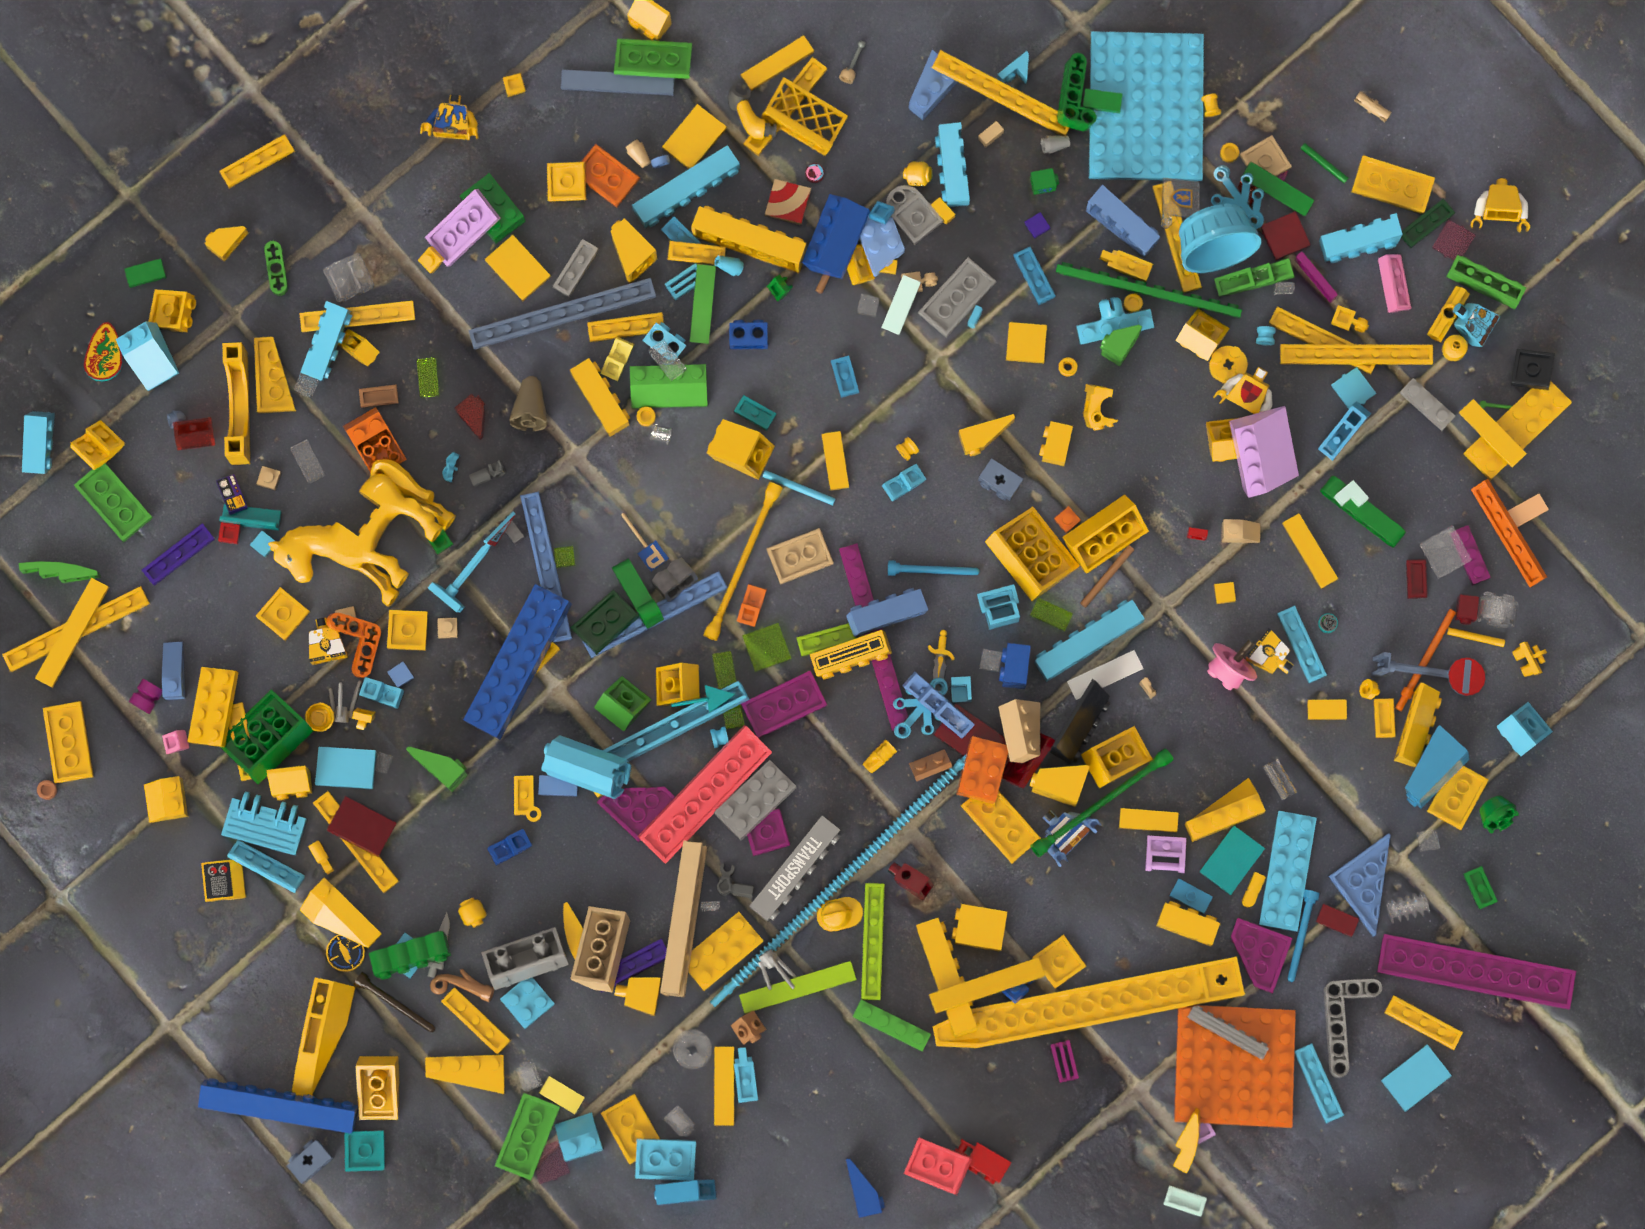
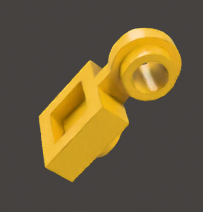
[1331,305,1369,333]

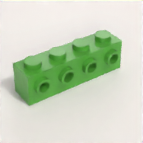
[1446,255,1526,309]

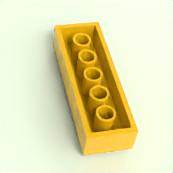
[691,206,807,273]

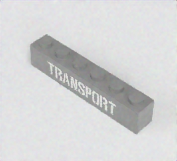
[749,816,841,922]

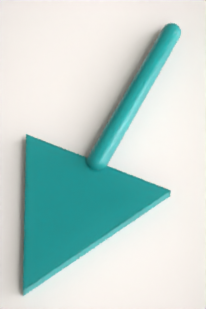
[671,685,735,713]

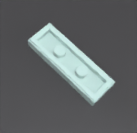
[881,275,921,335]

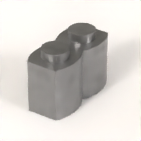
[652,557,698,601]

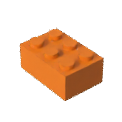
[956,736,1008,804]

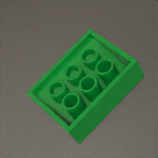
[220,689,313,784]

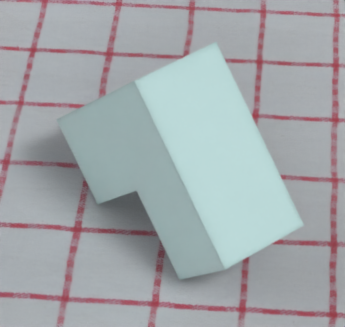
[1334,480,1369,508]

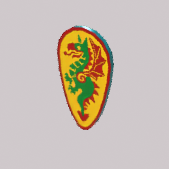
[84,322,122,382]

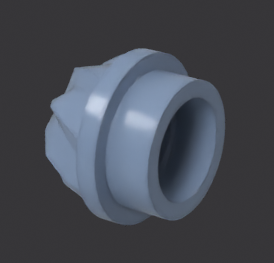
[167,410,186,429]

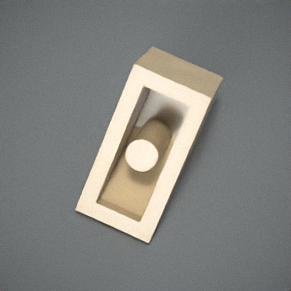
[1222,519,1260,543]

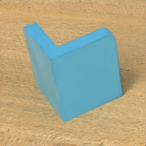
[951,676,972,703]

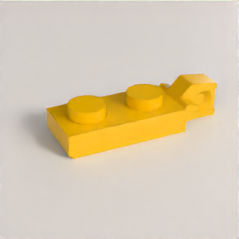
[1099,250,1153,282]

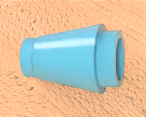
[714,255,744,276]

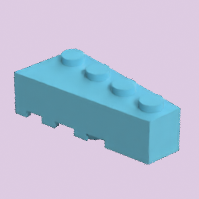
[1319,213,1403,263]
[300,301,353,381]

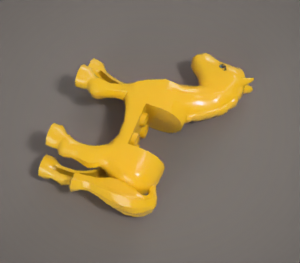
[268,459,456,607]

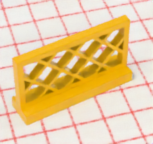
[761,77,848,156]

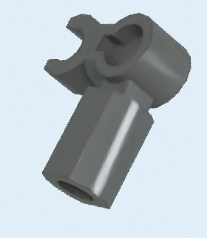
[469,460,507,487]
[717,863,754,898]

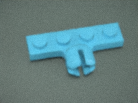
[1076,297,1154,345]

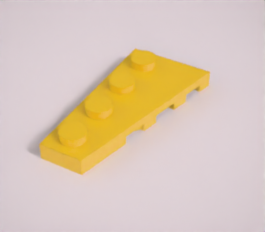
[254,337,296,413]
[425,1055,505,1094]

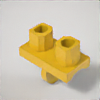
[1512,642,1547,677]

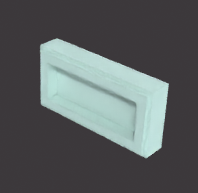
[1163,1186,1207,1217]

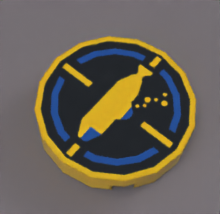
[326,935,365,972]

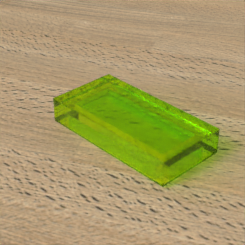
[417,358,439,398]
[1030,598,1073,632]

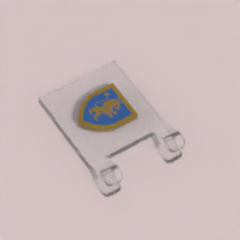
[1161,178,1200,229]

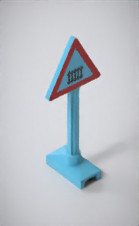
[428,512,516,613]

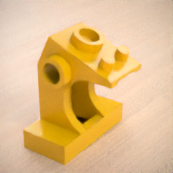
[1083,384,1118,430]

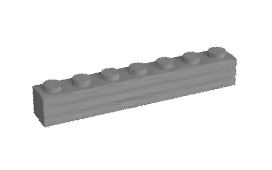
[1187,1005,1269,1060]

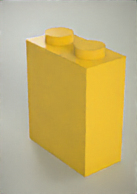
[952,904,1007,952]

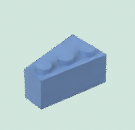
[909,50,958,120]

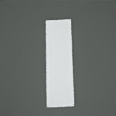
[1067,650,1143,700]

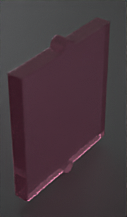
[1432,220,1475,260]
[535,1141,570,1184]

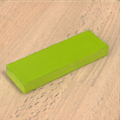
[796,623,856,656]

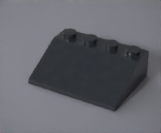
[1050,679,1111,764]

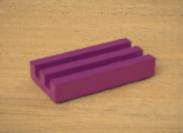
[1050,1040,1079,1083]

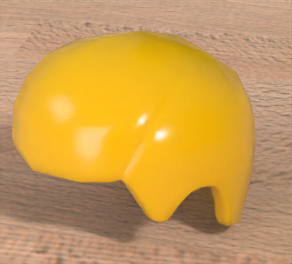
[305,702,334,732]

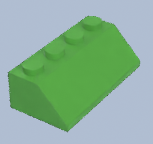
[630,364,708,408]

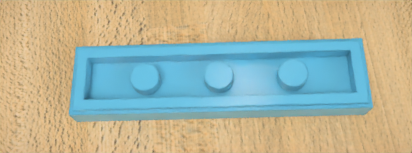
[1277,606,1327,683]
[227,840,305,893]
[1294,1044,1344,1123]

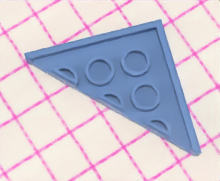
[1329,833,1391,937]

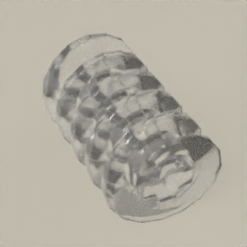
[1386,892,1430,924]

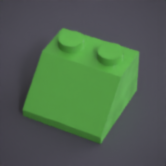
[1100,325,1142,366]
[594,676,652,731]

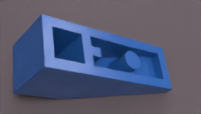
[846,1159,885,1218]

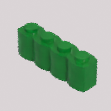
[369,931,451,980]

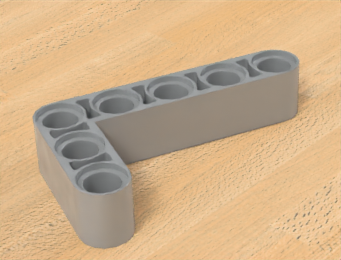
[1324,979,1382,1078]

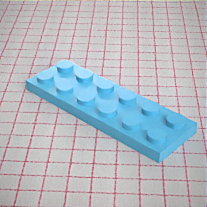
[1259,811,1317,932]

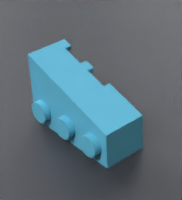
[22,411,55,474]

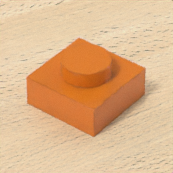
[1054,506,1081,534]

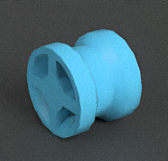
[1256,326,1276,346]
[710,726,728,748]

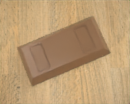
[359,384,399,408]

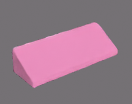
[1378,254,1412,312]

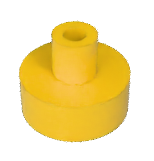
[1359,679,1380,700]

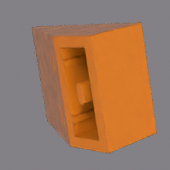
[343,407,407,474]

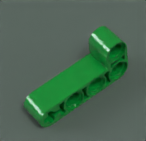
[1057,53,1097,131]
[612,558,664,629]

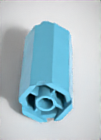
[541,735,631,799]

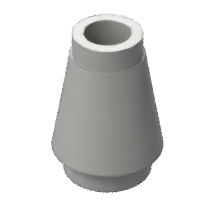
[1041,136,1070,154]

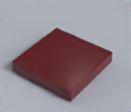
[1261,211,1311,261]

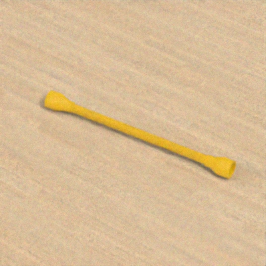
[703,482,783,641]

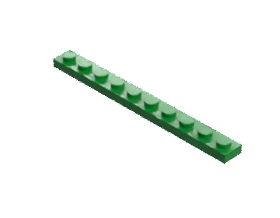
[1056,262,1242,318]

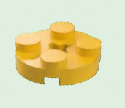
[1209,346,1248,384]

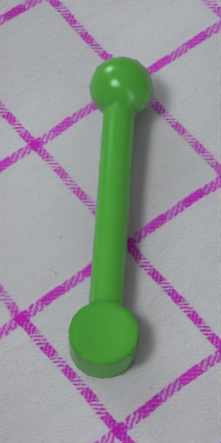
[1479,400,1512,409]

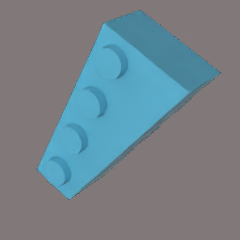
[935,122,970,207]

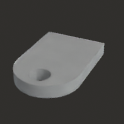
[886,185,944,245]

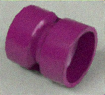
[128,679,162,714]

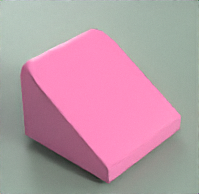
[162,730,189,754]

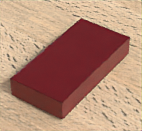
[1406,559,1427,599]
[1316,904,1359,937]

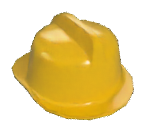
[817,897,863,931]

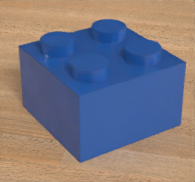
[999,643,1031,689]

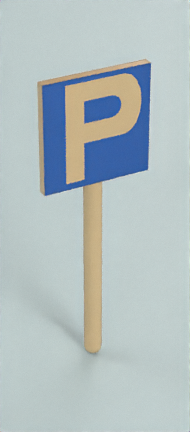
[621,513,669,572]

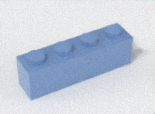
[846,588,928,637]

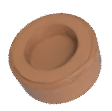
[37,780,57,800]

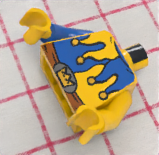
[420,94,479,140]

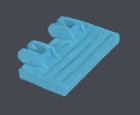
[221,791,307,856]

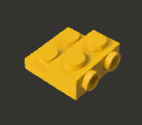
[148,289,196,332]

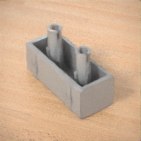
[481,927,569,990]

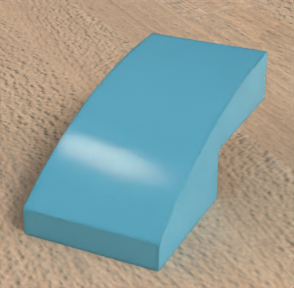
[882,464,926,501]
[359,677,404,709]

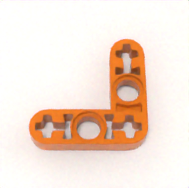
[326,613,381,678]

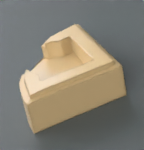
[1139,677,1156,699]

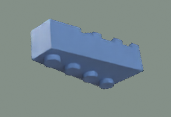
[1086,184,1160,258]

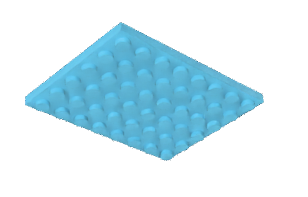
[1089,32,1204,181]

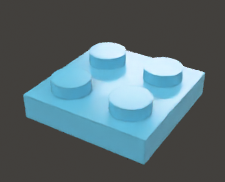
[500,977,555,1029]

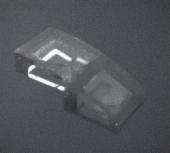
[290,439,326,484]

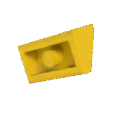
[847,244,875,285]

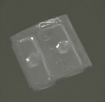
[323,253,375,303]
[1419,525,1472,579]

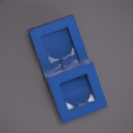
[487,829,532,866]

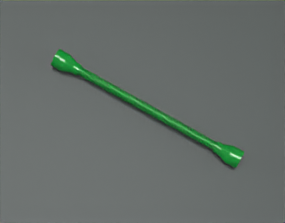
[1030,748,1173,857]

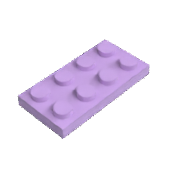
[425,189,501,267]

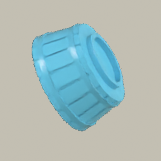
[1179,204,1262,273]

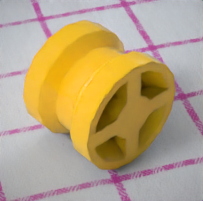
[896,437,919,461]

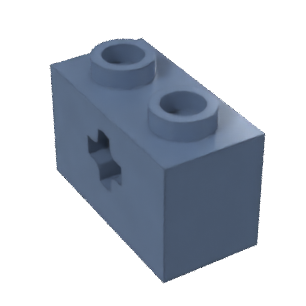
[978,458,1023,501]
[287,1140,334,1184]

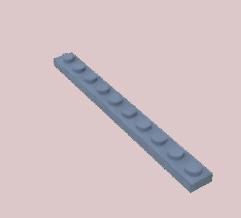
[469,278,656,350]

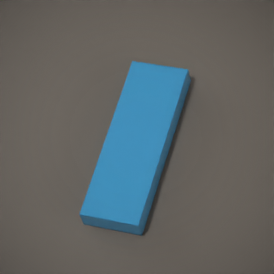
[1013,246,1056,305]

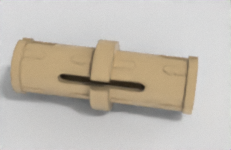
[1354,91,1392,122]

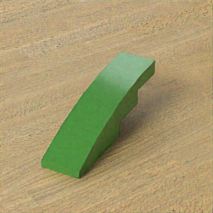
[1214,258,1295,297]
[690,264,716,344]
[19,561,101,583]

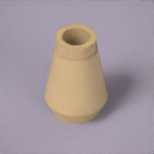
[625,139,651,168]

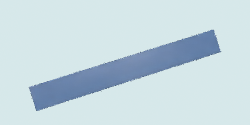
[520,491,572,643]
[583,571,728,658]

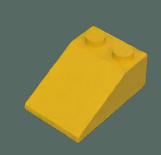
[1081,726,1153,788]
[356,1056,399,1120]

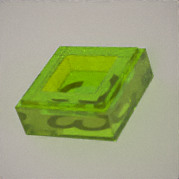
[554,546,576,568]

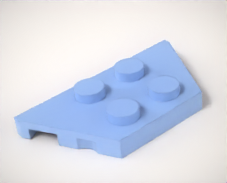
[860,216,905,277]

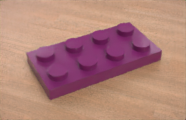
[741,670,827,738]

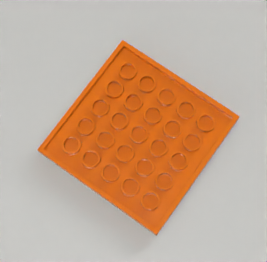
[1174,1005,1296,1128]

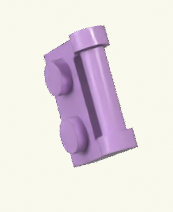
[1145,836,1186,873]

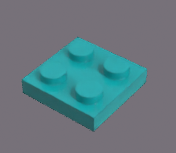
[344,1131,385,1172]

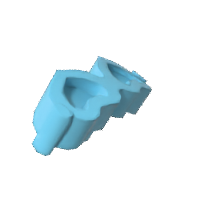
[442,452,460,483]

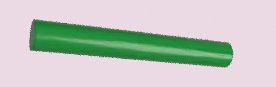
[1300,143,1349,184]

